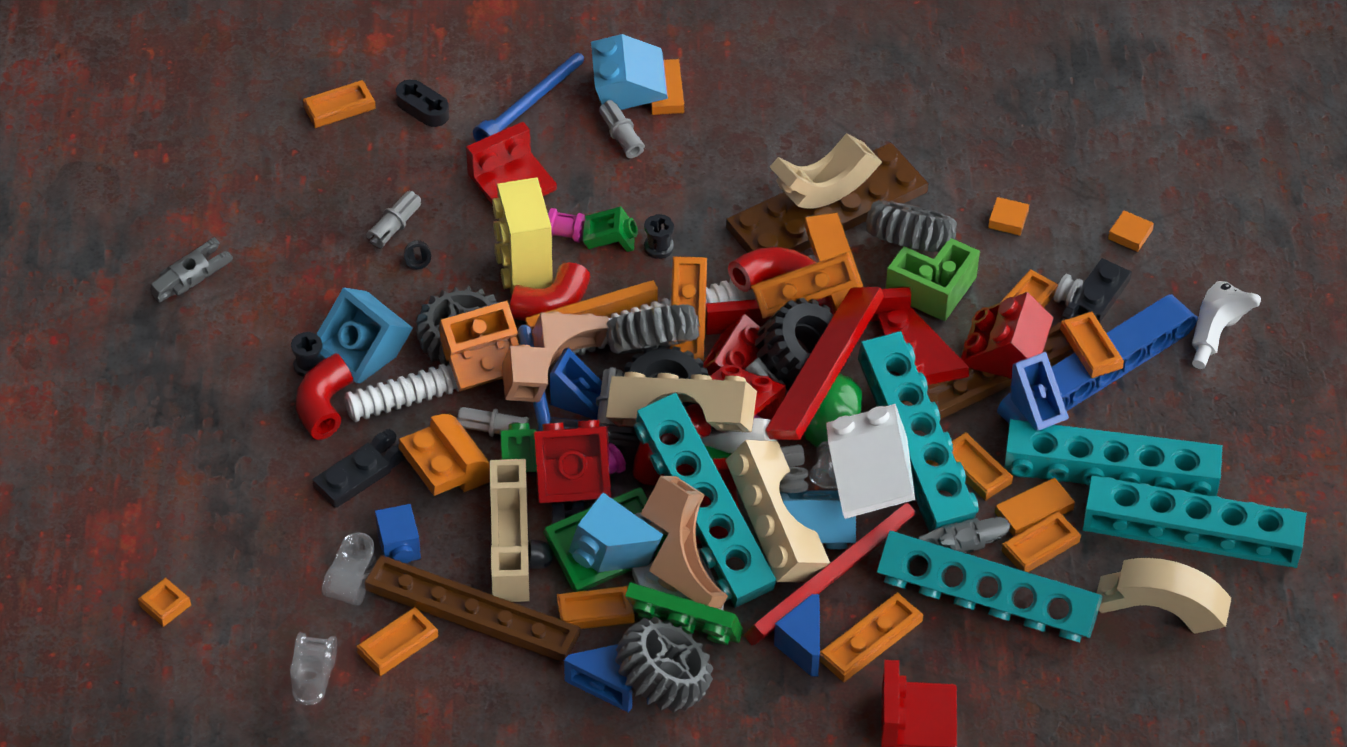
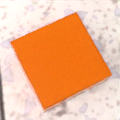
[988,197,1030,236]
[1108,210,1154,252]
[138,578,191,627]

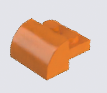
[439,301,519,391]
[399,414,490,496]

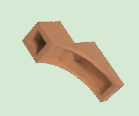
[502,311,609,402]
[641,476,728,608]

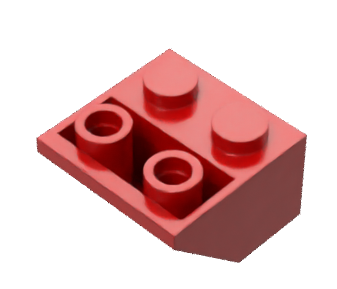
[961,292,1053,378]

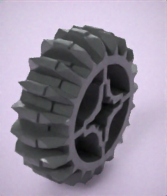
[866,200,957,252]
[416,286,498,366]
[606,304,700,354]
[615,617,714,713]

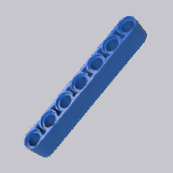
[997,295,1198,424]

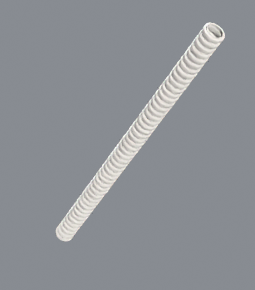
[345,255,816,422]

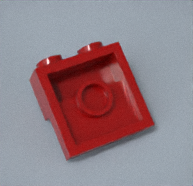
[534,420,612,503]

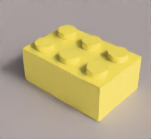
[492,177,553,295]

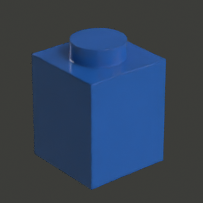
[375,504,421,564]

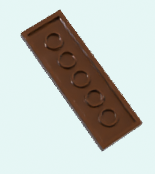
[726,142,929,253]

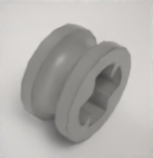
[1054,274,1083,306]
[779,467,808,493]

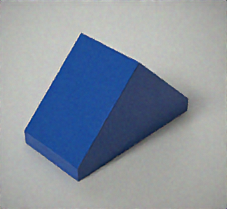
[550,347,602,420]
[1011,352,1069,431]
[774,594,820,676]
[564,644,632,713]

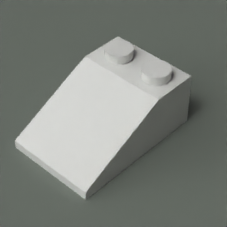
[826,404,915,519]

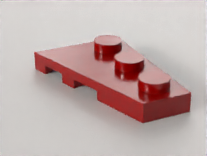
[878,308,969,385]

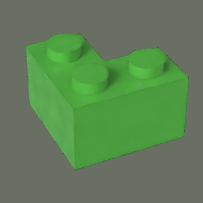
[886,238,980,321]

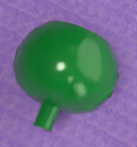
[804,374,862,451]

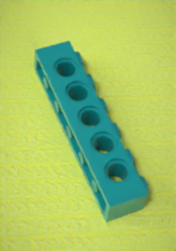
[857,331,979,532]
[634,392,776,608]
[1004,419,1223,496]
[1083,476,1307,568]
[877,531,1103,643]

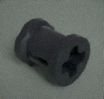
[644,214,674,259]
[291,332,324,376]

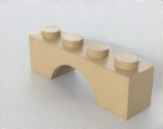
[606,372,757,432]
[725,440,830,582]
[490,459,529,602]

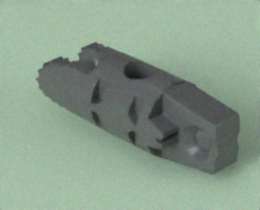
[151,237,234,303]
[917,516,1010,559]

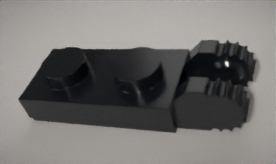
[1059,258,1132,323]
[312,428,406,508]

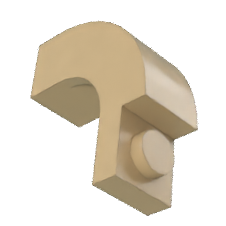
[770,133,882,208]
[1097,558,1231,634]

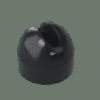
[404,240,431,269]
[528,540,554,569]

